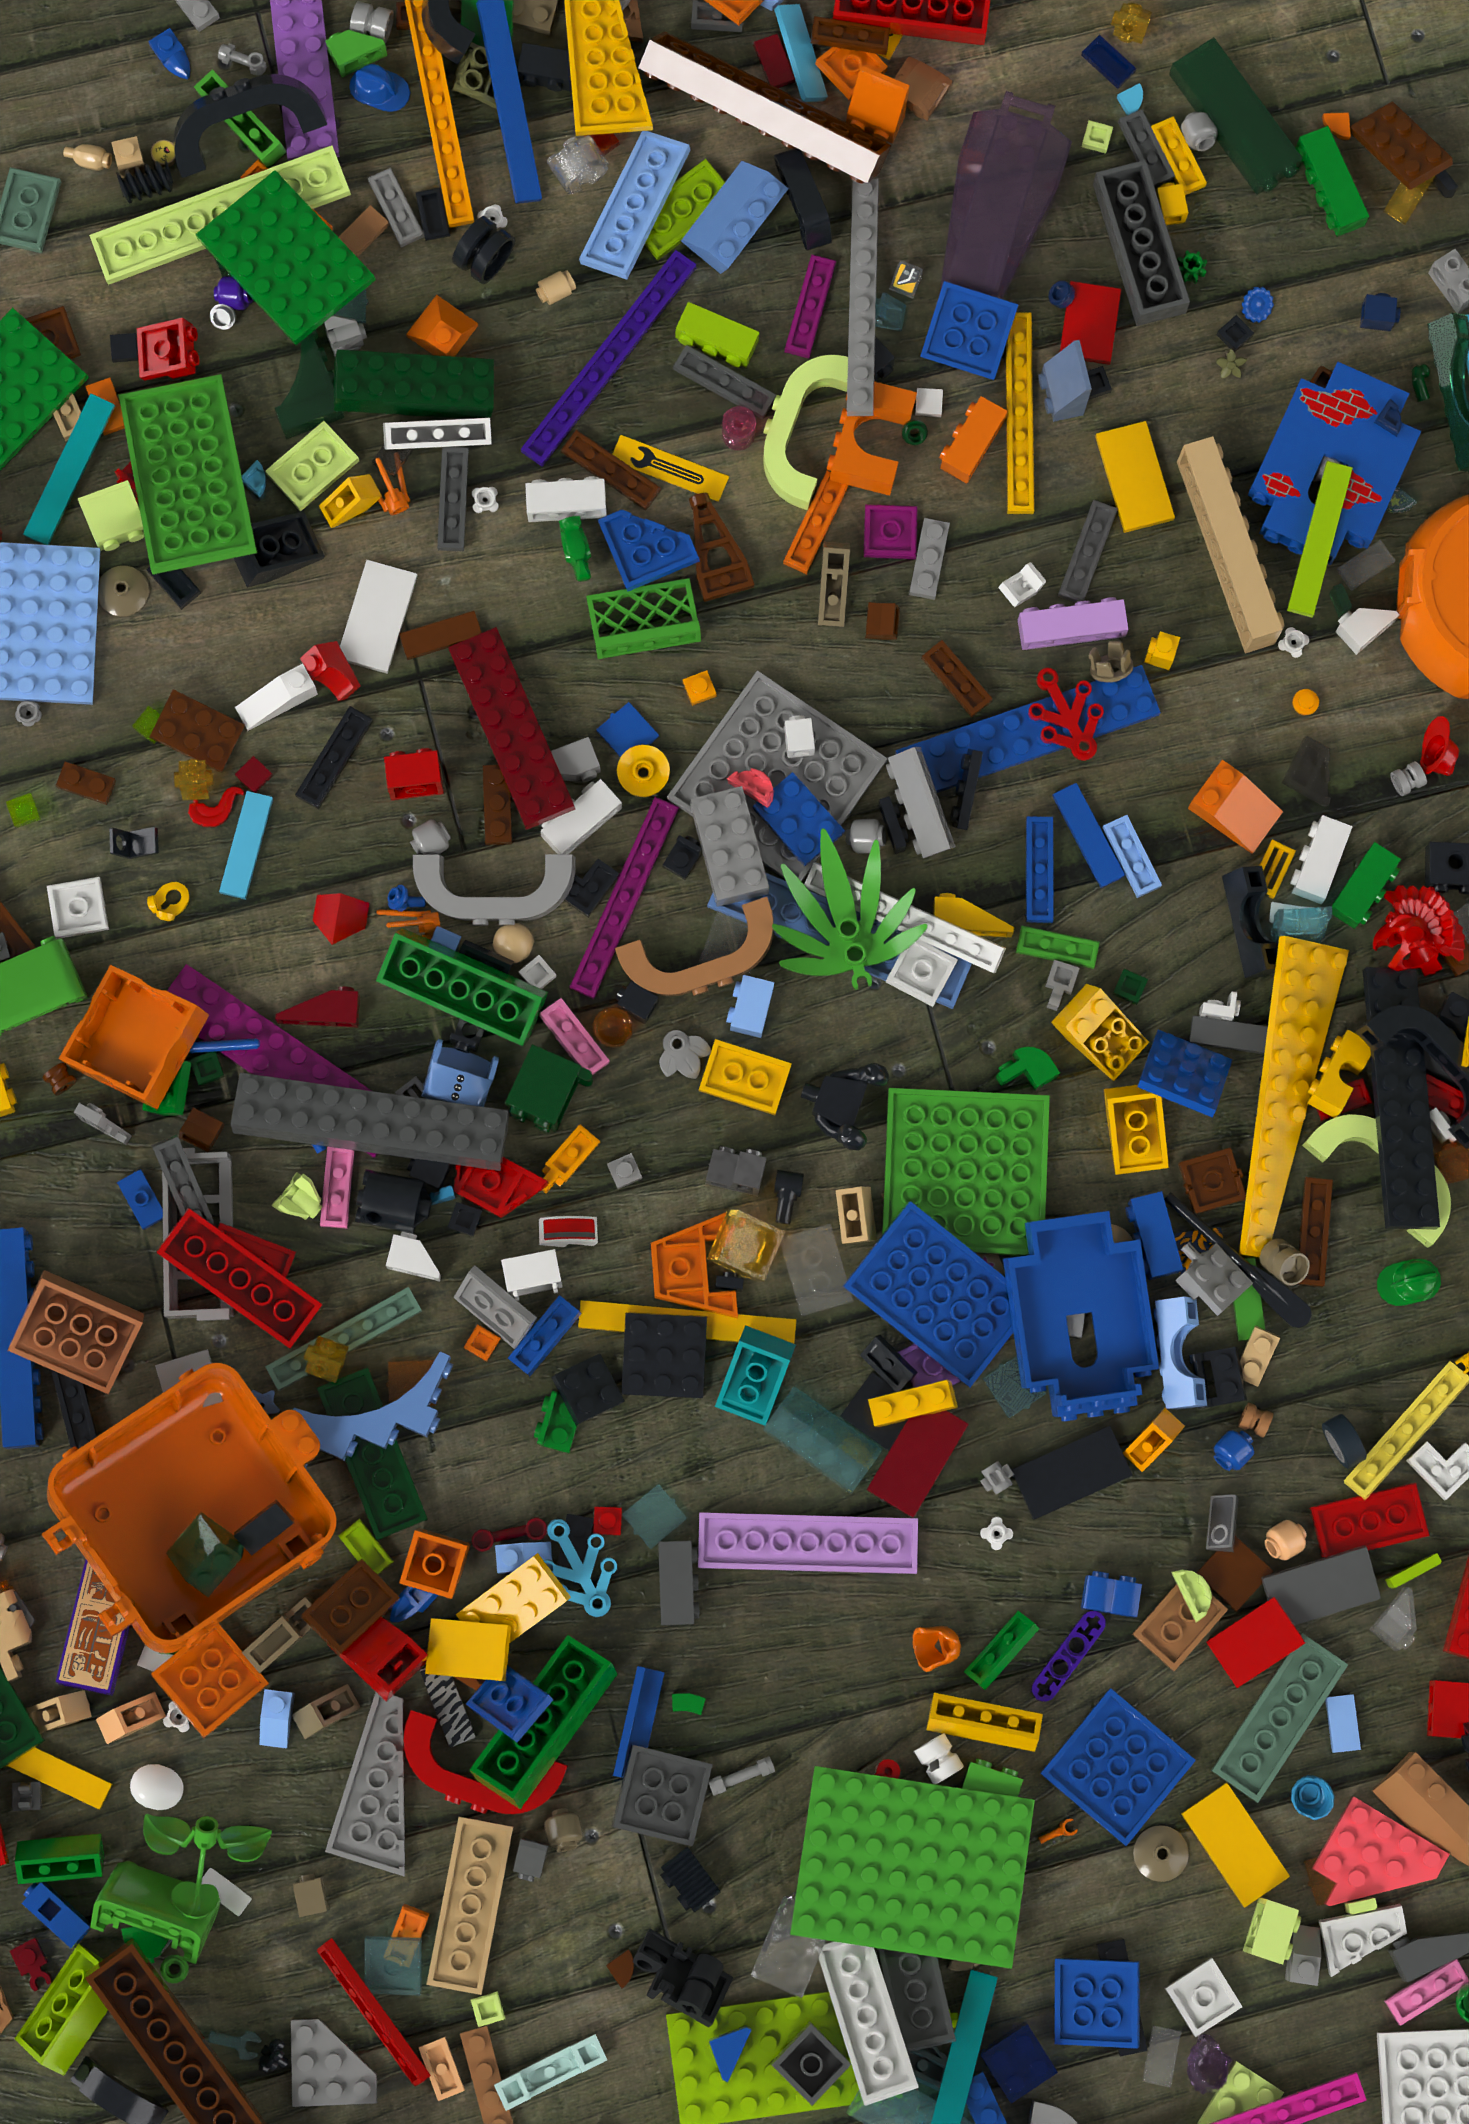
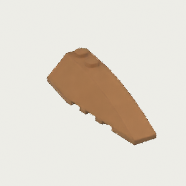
[1372,1752,1469,1866]

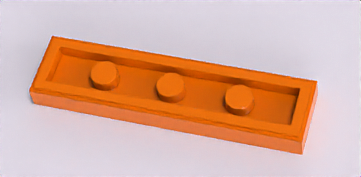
[783,470,849,574]

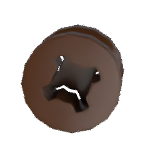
[42,1062,77,1096]

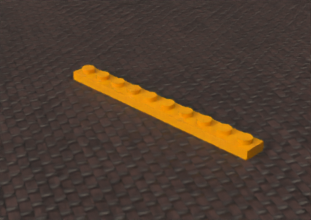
[405,0,474,228]

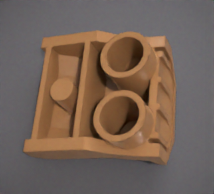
[894,57,953,121]

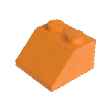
[399,1528,471,1599]

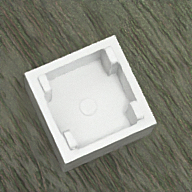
[501,1249,562,1301]

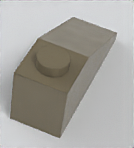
[818,541,850,627]

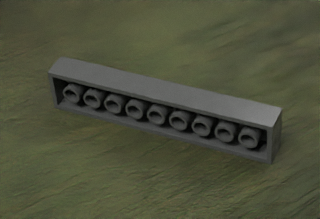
[231,1073,509,1171]

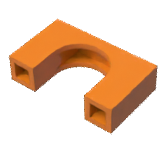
[827,381,917,496]

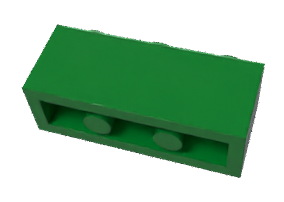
[1328,842,1401,929]
[15,1834,105,1884]

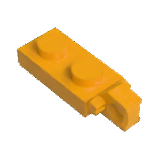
[542,1124,600,1193]

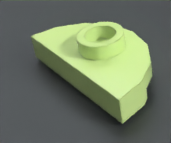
[1171,1569,1212,1622]

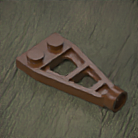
[689,493,754,602]

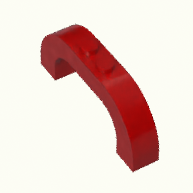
[404,1710,568,1814]

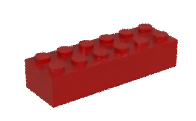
[833,0,990,45]
[156,1208,323,1348]

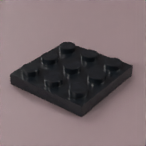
[622,1312,707,1398]

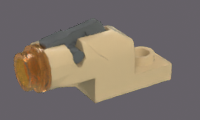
[0,1580,35,1681]

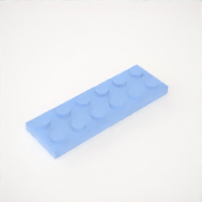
[579,131,691,279]

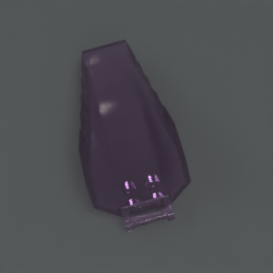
[939,91,1072,299]

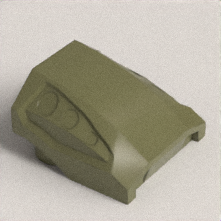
[451,42,519,109]

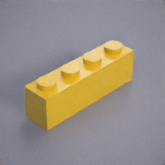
[926,1693,1043,1752]

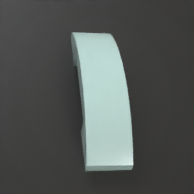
[494,2034,607,2111]

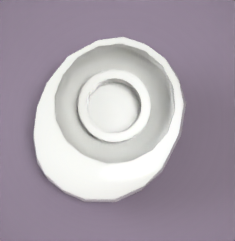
[130,1764,183,1810]

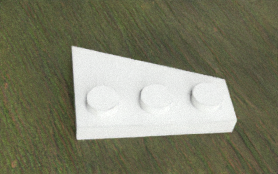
[1319,1904,1407,1977]

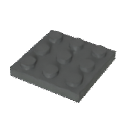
[611,1744,713,1846]

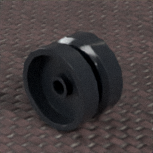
[452,216,516,284]

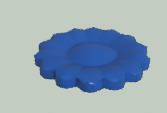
[1242,287,1274,323]

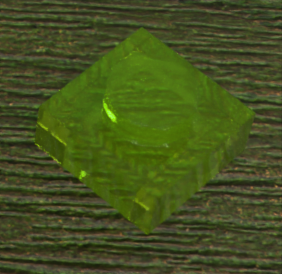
[132,706,160,744]
[6,793,41,828]

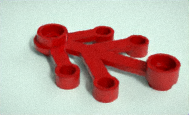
[1028,668,1104,761]

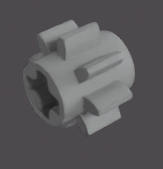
[980,1461,1014,1495]

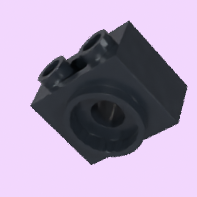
[1425,842,1469,895]

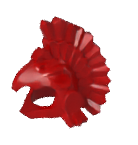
[1373,885,1465,976]

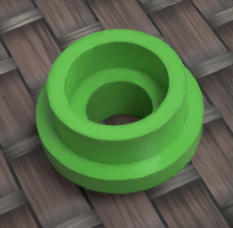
[160,1955,189,1983]

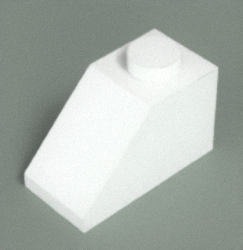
[1336,608,1400,655]
[386,1232,441,1281]

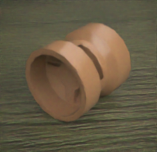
[1238,1402,1274,1438]

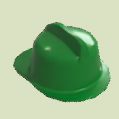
[1377,1259,1441,1306]

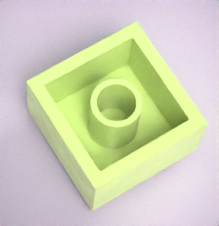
[1243,1898,1301,1965]

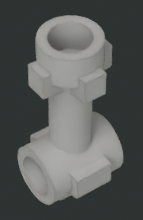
[218,43,267,76]

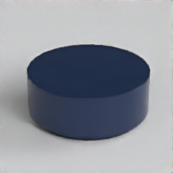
[1048,281,1075,309]

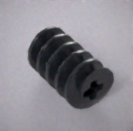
[116,159,174,204]

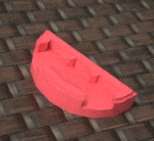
[727,768,774,808]

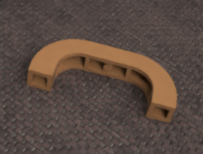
[615,897,774,996]

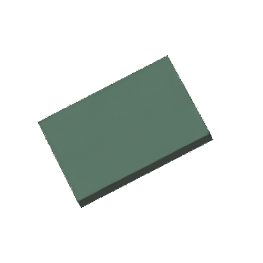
[0,167,61,253]

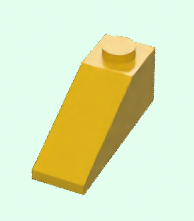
[933,893,1014,937]

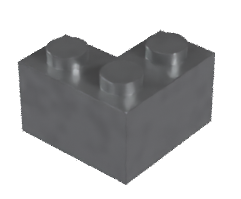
[705,1147,766,1197]

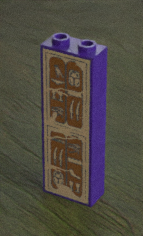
[56,1560,130,1696]

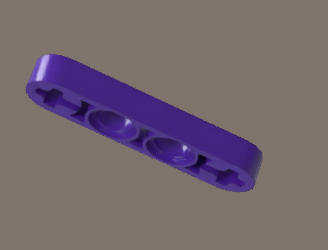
[1031,1611,1106,1702]

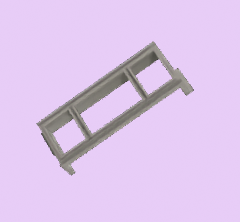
[162,1148,234,1321]

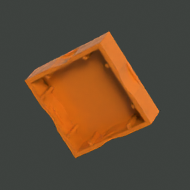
[58,965,209,1109]

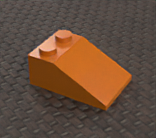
[846,65,910,144]
[1188,760,1283,854]

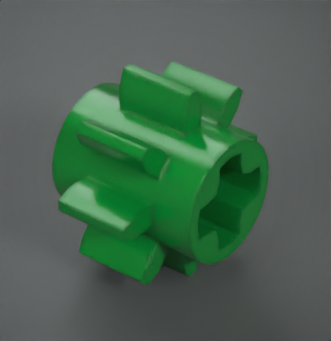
[1177,250,1207,284]

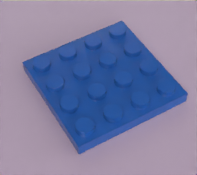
[1040,1688,1196,1846]

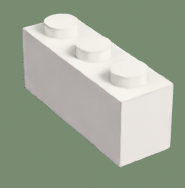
[525,476,607,522]
[541,779,622,854]
[1290,815,1352,904]

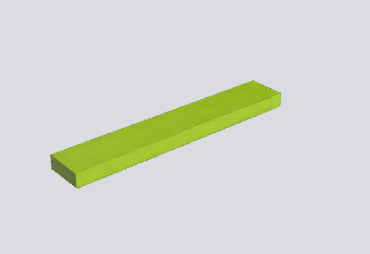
[1287,461,1353,618]

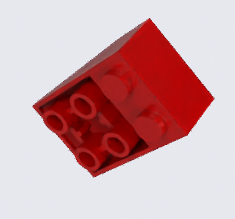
[328,1617,428,1702]

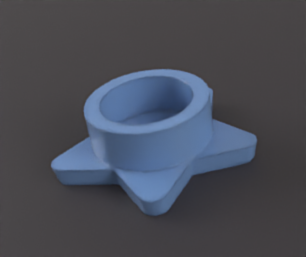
[251,1390,280,1415]

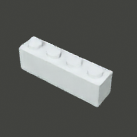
[383,418,491,450]

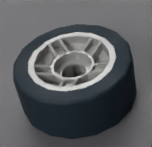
[1322,1414,1367,1469]

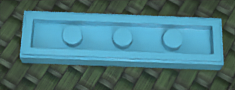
[774,4,828,102]
[219,791,273,900]

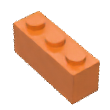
[939,396,1008,484]

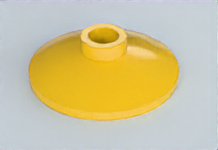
[617,745,670,797]

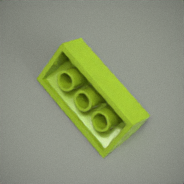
[15,1943,108,2076]

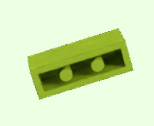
[675,302,760,368]

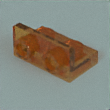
[1435,1142,1469,1185]

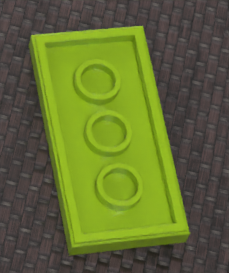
[644,159,725,261]

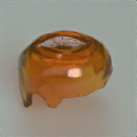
[593,1007,633,1048]

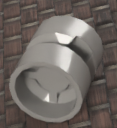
[350,1,394,43]

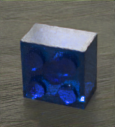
[979,2022,1058,2103]

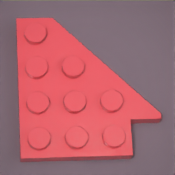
[1312,1796,1450,1906]

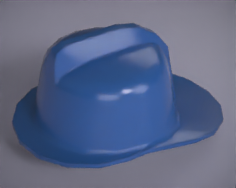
[349,64,410,112]

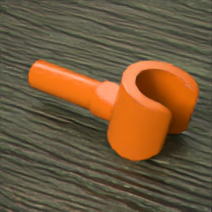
[1038,1819,1078,1844]

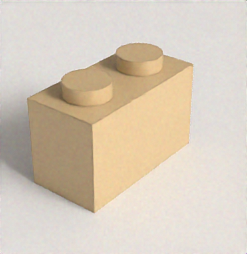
[836,1186,877,1244]

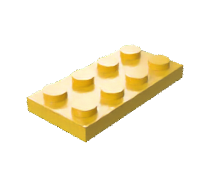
[456,1553,571,1643]

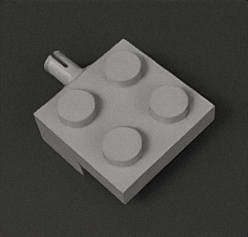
[1176,1242,1253,1316]

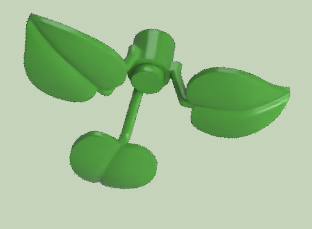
[143,1814,272,1919]

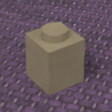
[293,1873,329,1918]

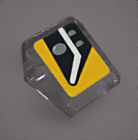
[889,260,924,299]

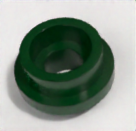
[902,419,928,445]

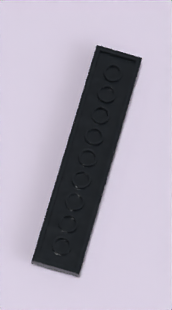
[1362,967,1440,1230]

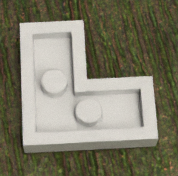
[1406,1442,1469,1500]

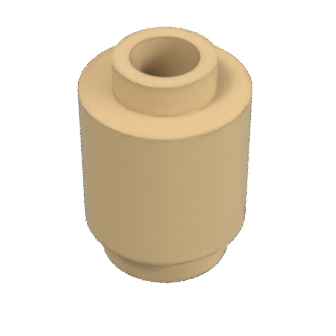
[536,270,576,305]

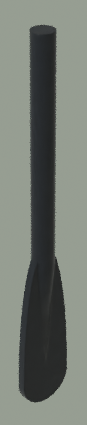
[1164,1192,1312,1328]

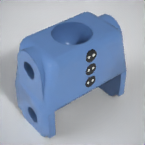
[421,1039,499,1107]

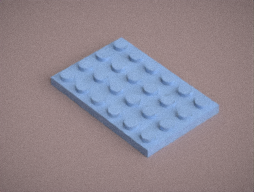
[0,542,101,705]

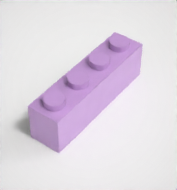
[1018,597,1129,650]

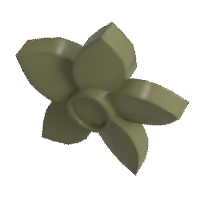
[1216,348,1247,379]

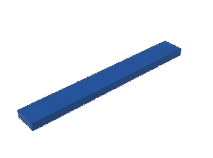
[476,0,542,204]

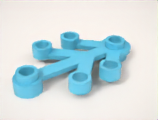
[543,1519,617,1617]

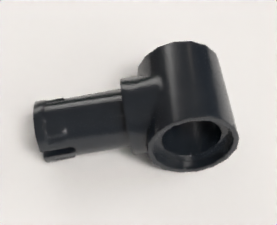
[774,1169,804,1225]

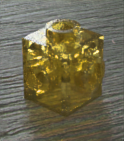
[1111,3,1152,44]
[174,759,213,800]
[303,1336,349,1383]

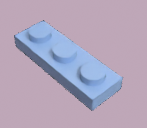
[1102,815,1162,898]

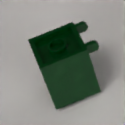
[505,1044,593,1134]

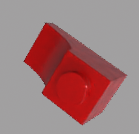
[300,641,361,701]

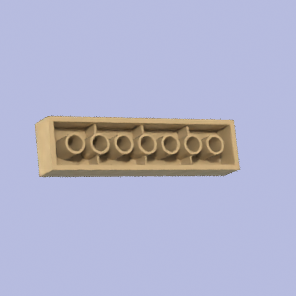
[1177,436,1284,653]

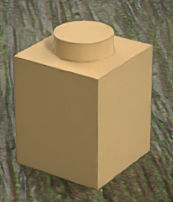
[111,136,145,178]

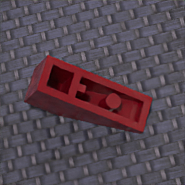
[275,986,360,1028]

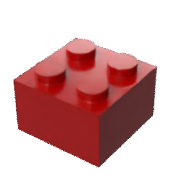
[384,748,444,800]

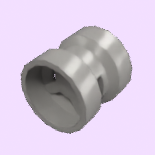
[1391,761,1427,796]

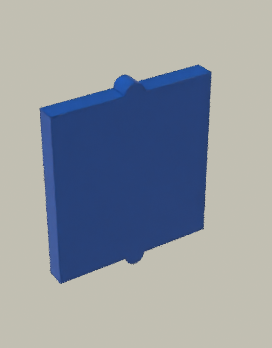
[596,702,659,757]

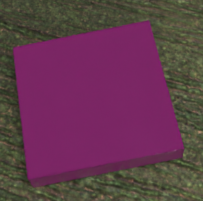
[863,504,917,559]

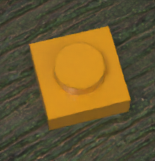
[683,670,717,706]

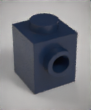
[1360,293,1401,331]

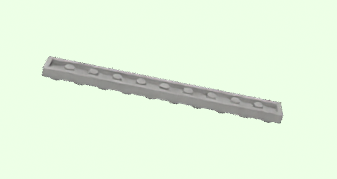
[847,179,879,416]

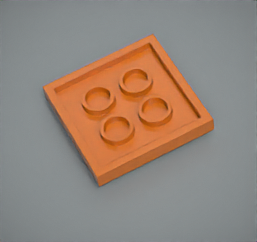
[151,1623,269,1738]

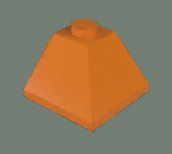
[406,295,479,357]

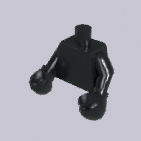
[801,1063,889,1151]

